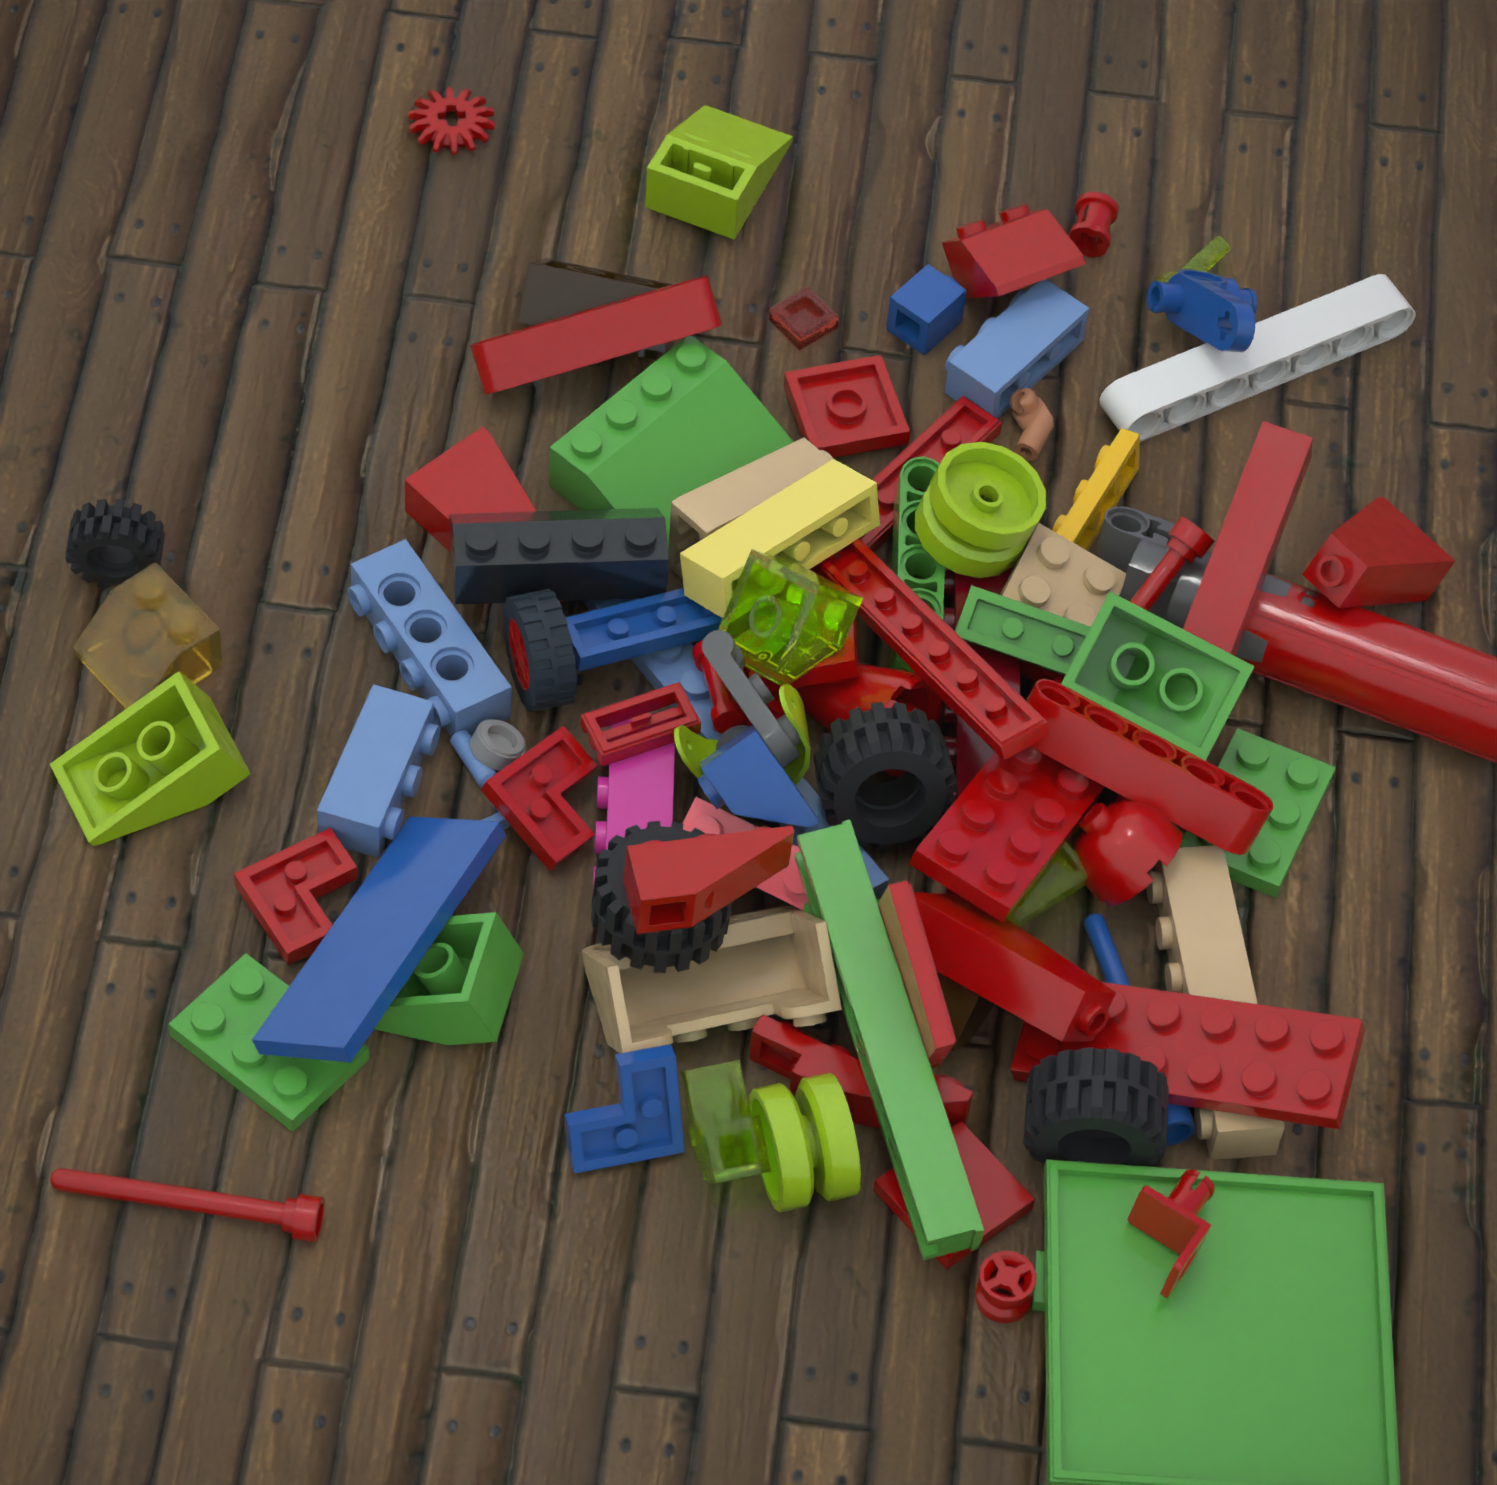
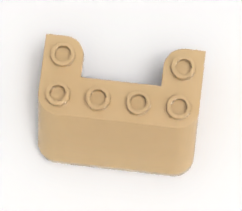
[582,906,842,1053]

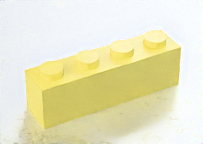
[680,459,880,621]

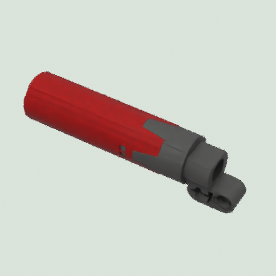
[1094,506,1497,763]

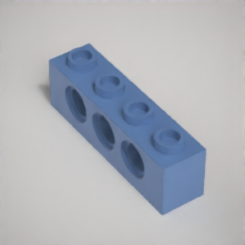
[347,539,512,737]

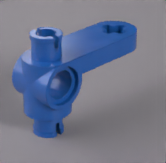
[1147,269,1257,353]

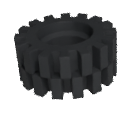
[65,499,165,590]

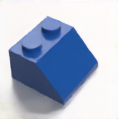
[697,725,819,828]

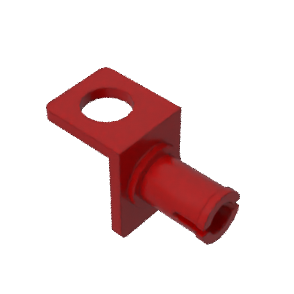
[1128,1169,1215,1299]

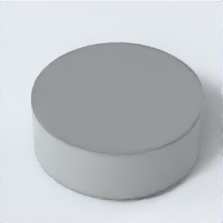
[469,719,526,771]

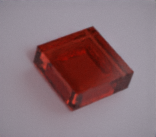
[768,286,839,350]

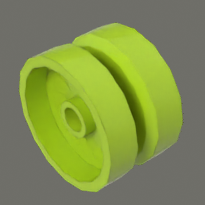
[915,442,1046,578]
[749,1072,861,1212]

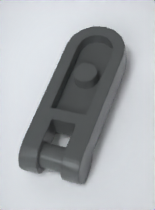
[702,630,802,768]

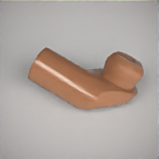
[1009,388,1054,461]

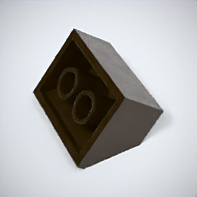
[518,258,675,359]

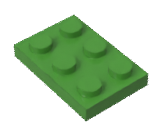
[1179,728,1336,898]
[168,953,370,1132]

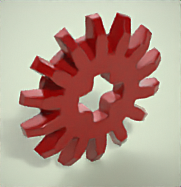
[408,87,495,155]

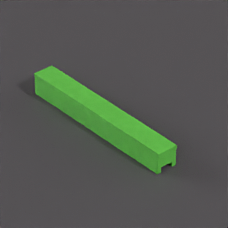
[794,820,984,1260]

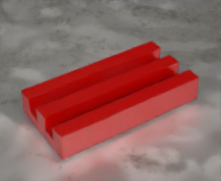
[580,682,701,767]

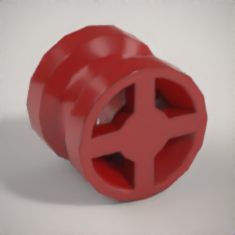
[975,1250,1037,1323]

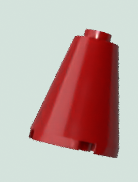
[794,663,943,777]

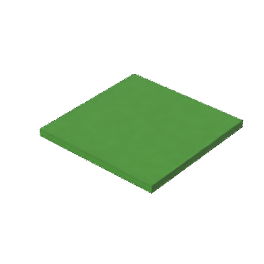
[1043,1160,1400,1485]

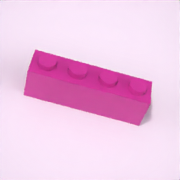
[593,713,675,886]

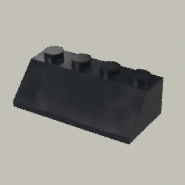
[449,508,669,604]

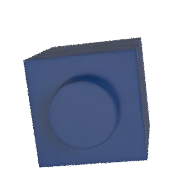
[886,264,966,356]

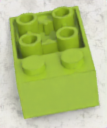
[645,105,793,240]

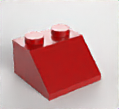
[942,204,1086,299]

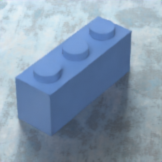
[944,279,1089,419]
[317,684,441,858]

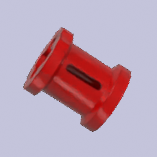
[1068,192,1119,258]

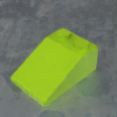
[50,671,251,847]

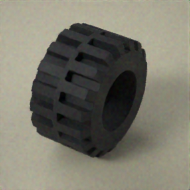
[814,702,957,850]
[591,821,732,973]
[1023,1047,1169,1167]

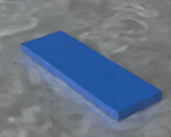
[252,816,506,1063]

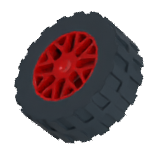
[503,589,577,712]

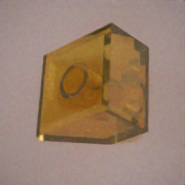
[73,562,223,709]

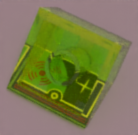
[718,549,863,686]

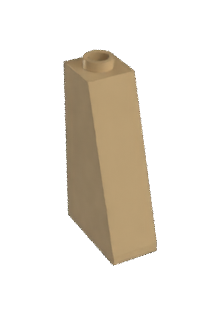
[668,438,833,579]

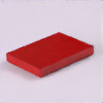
[878,880,956,1068]

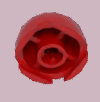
[1073,799,1183,906]

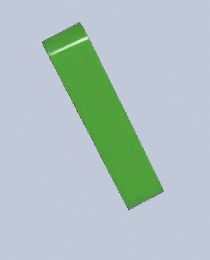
[889,457,945,672]

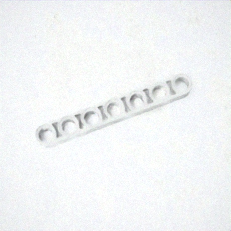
[1099,274,1416,442]

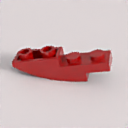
[749,1014,973,1128]

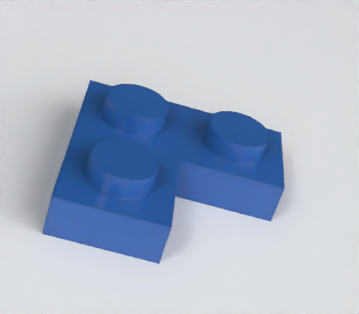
[564,1044,685,1174]

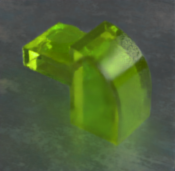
[681,1060,771,1183]

